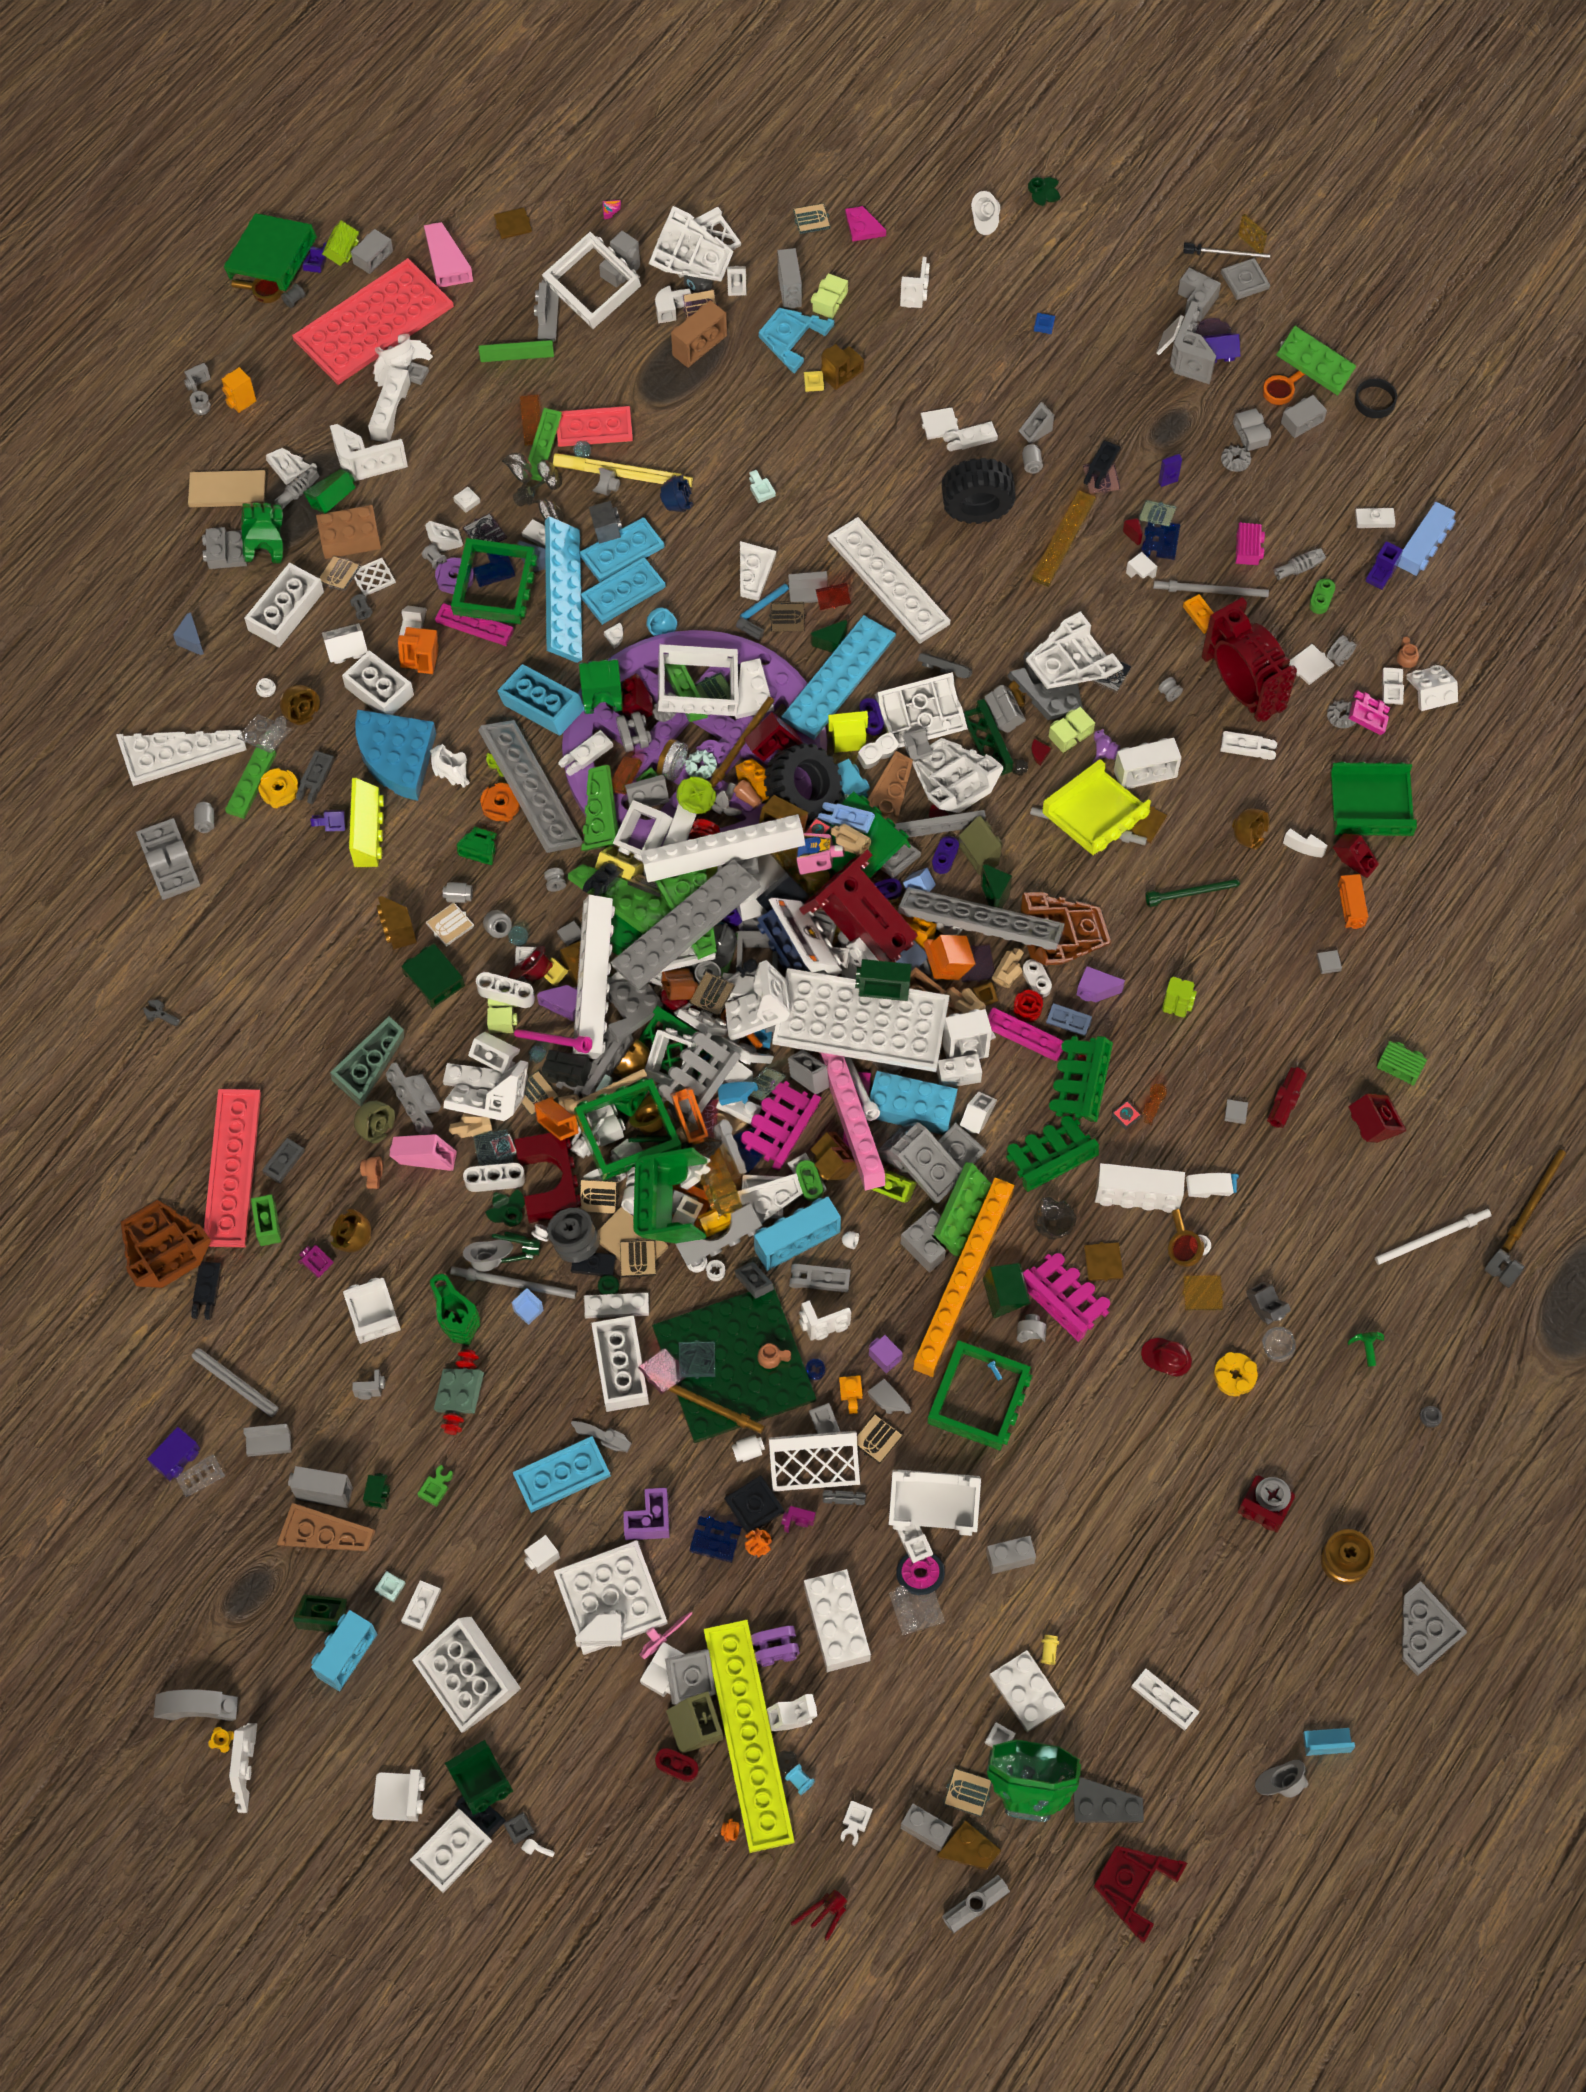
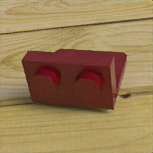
[1237,1476,1295,1533]

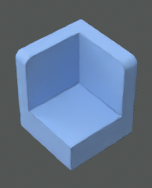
[903,868,936,892]
[512,1288,544,1325]

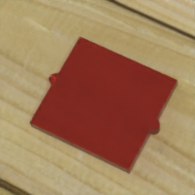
[816,583,851,610]

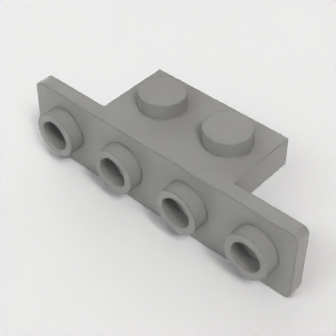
[534,280,560,341]
[386,1062,441,1135]

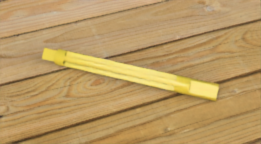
[553,453,693,487]

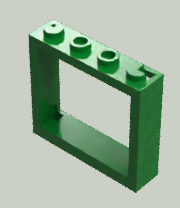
[451,538,538,624]
[574,1078,681,1181]
[927,1340,1033,1451]

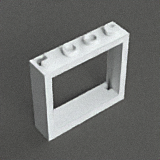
[542,232,641,329]
[658,644,738,716]

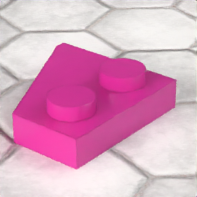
[845,206,886,242]

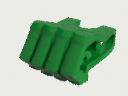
[241,502,283,563]
[579,659,623,714]
[430,1274,481,1346]

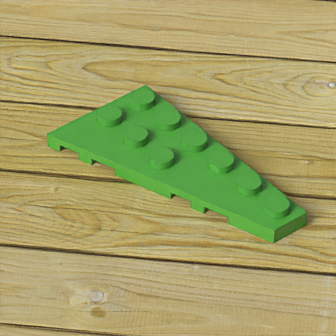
[568,864,671,935]
[654,869,717,960]

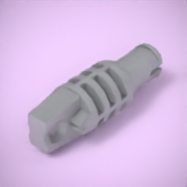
[274,467,319,510]
[1274,548,1326,580]

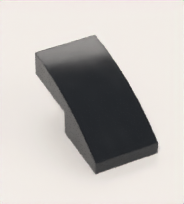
[455,1796,506,1838]

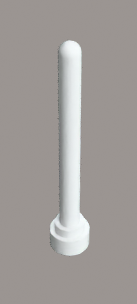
[844,1056,880,1121]

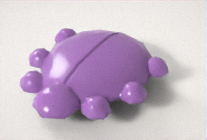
[696,740,724,766]

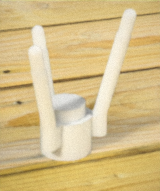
[570,1116,604,1158]

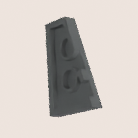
[1073,1777,1144,1823]

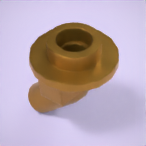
[1008,681,1026,707]

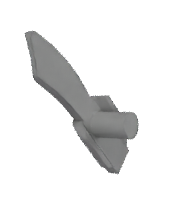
[571,1421,632,1453]

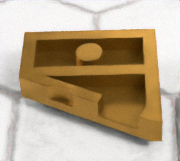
[937,1820,1001,1870]

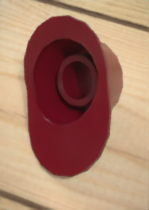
[508,945,553,980]
[1141,1338,1192,1377]

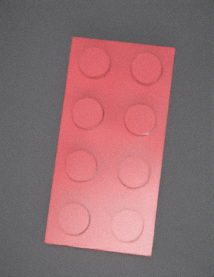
[557,406,633,447]

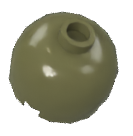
[354,1100,395,1144]

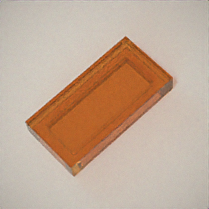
[612,757,642,795]

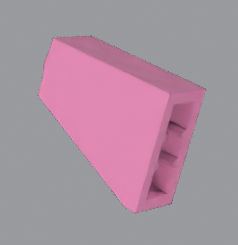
[389,1134,457,1171]

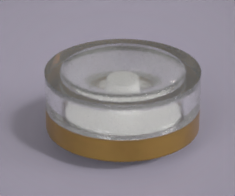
[657,739,688,781]

